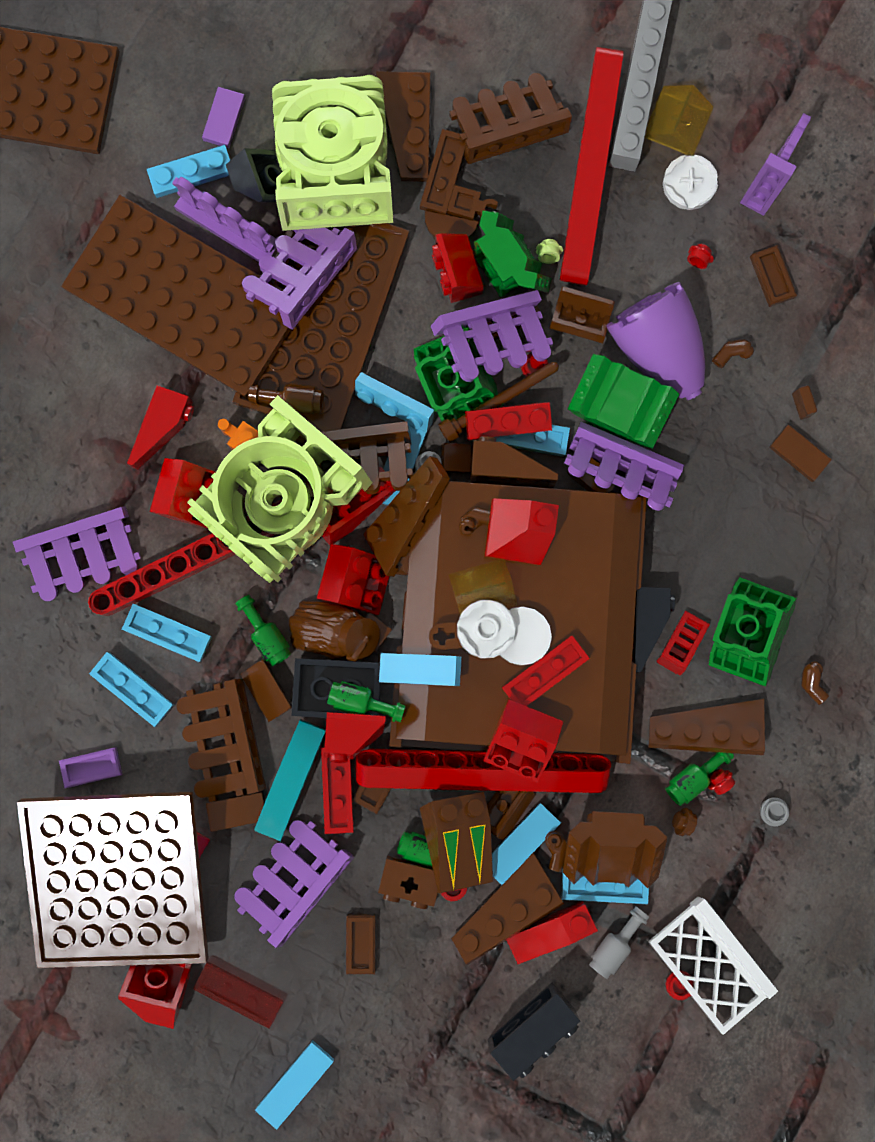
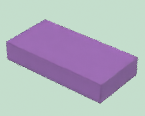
[202,87,245,148]
[59,747,122,788]

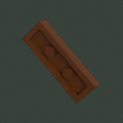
[420,129,465,215]

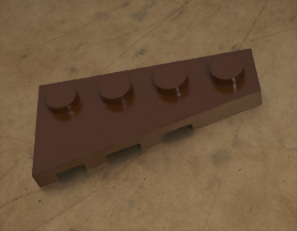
[376,71,430,182]
[363,456,450,577]
[648,699,765,755]
[451,853,565,965]

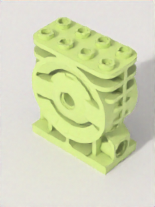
[272,75,393,231]
[187,395,373,583]

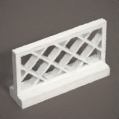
[648,897,778,1035]

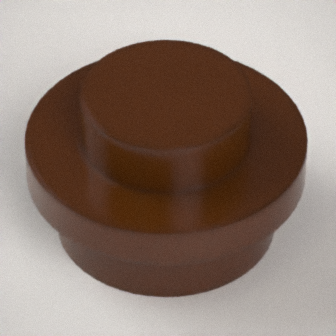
[672,808,697,836]

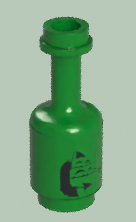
[235,595,291,666]
[327,681,405,722]
[665,752,734,806]
[397,831,432,868]

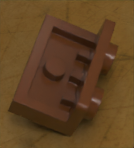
[550,287,615,343]

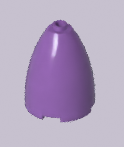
[606,282,705,400]

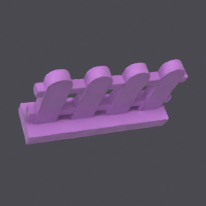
[740,113,811,216]
[172,177,278,262]
[242,227,357,330]
[431,290,553,382]
[564,422,684,511]
[13,506,141,601]
[234,820,355,948]

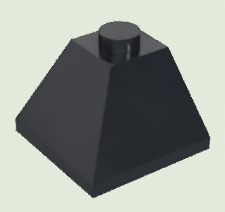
[226,148,283,203]

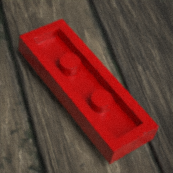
[465,402,552,440]
[502,635,590,706]
[321,747,354,834]

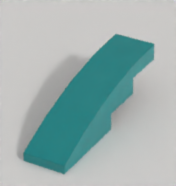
[254,719,326,841]

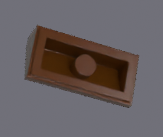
[240,659,292,722]
[487,791,536,841]

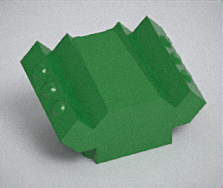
[473,211,552,297]
[414,327,504,422]
[568,354,679,448]
[709,577,796,687]

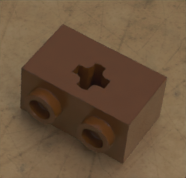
[378,856,438,909]

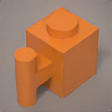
[218,419,258,450]

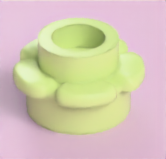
[536,239,563,264]

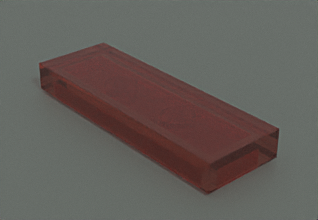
[193,961,283,1029]

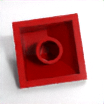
[485,498,559,565]
[324,712,386,763]
[118,964,192,1029]

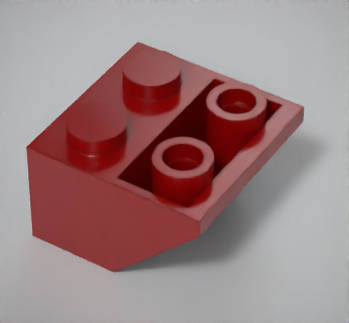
[432,233,483,303]
[149,458,216,529]
[317,544,389,615]
[483,699,563,783]

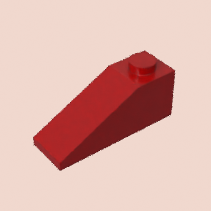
[127,385,194,470]
[322,467,396,546]
[506,901,598,964]

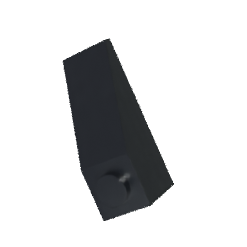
[632,587,675,673]

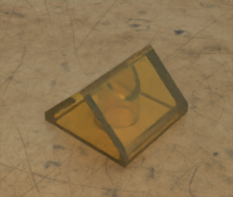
[644,85,713,156]
[449,559,517,615]

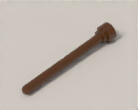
[438,362,559,443]

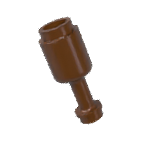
[248,384,324,415]

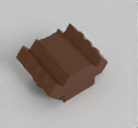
[563,811,668,888]

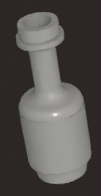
[589,906,649,979]

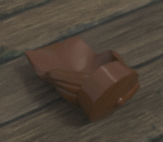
[289,600,380,662]

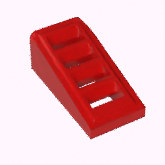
[656,610,710,675]

